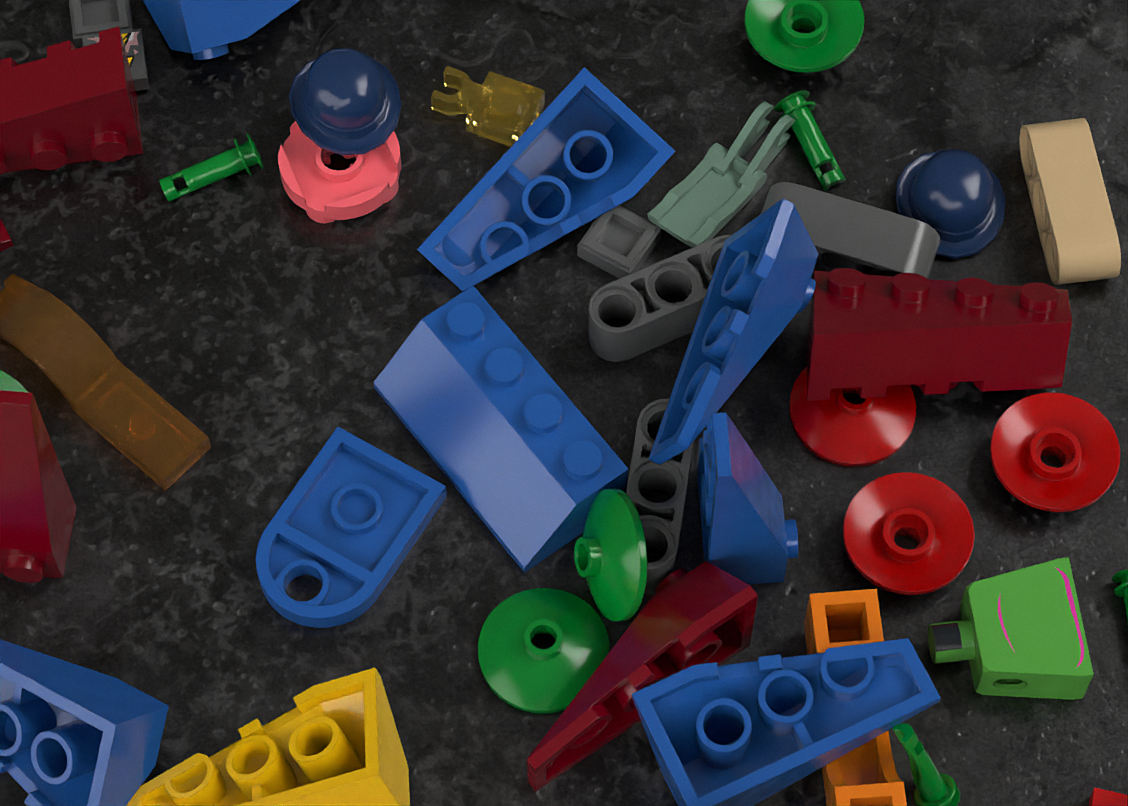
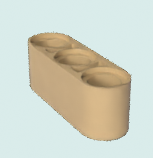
[1019,118,1121,285]

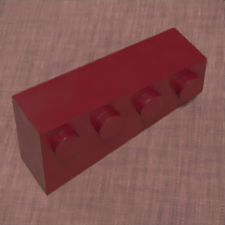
[0,26,143,175]
[807,268,1072,401]

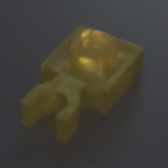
[431,66,545,147]

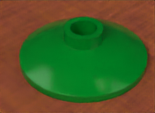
[745,0,864,72]
[574,489,647,621]
[478,588,609,714]

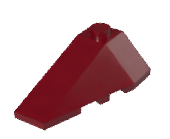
[0,390,76,583]
[527,561,758,792]

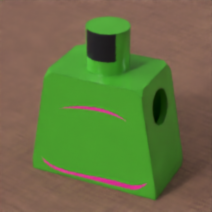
[928,557,1094,700]

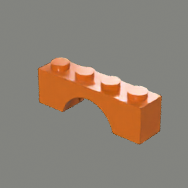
[804,589,907,806]

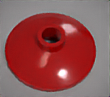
[789,367,916,467]
[990,393,1121,512]
[843,472,975,595]

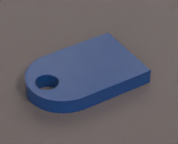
[256,427,447,628]

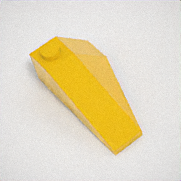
[127,668,410,806]

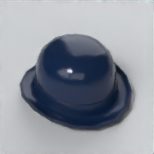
[289,48,402,155]
[895,149,1006,259]

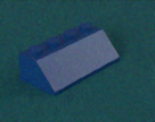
[373,286,629,573]

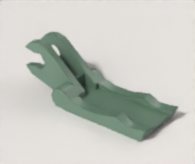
[647,101,795,248]

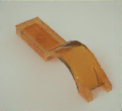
[0,273,211,491]

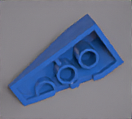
[143,0,300,60]
[417,67,675,292]
[648,198,819,465]
[696,412,798,584]
[632,638,941,806]
[0,639,169,806]

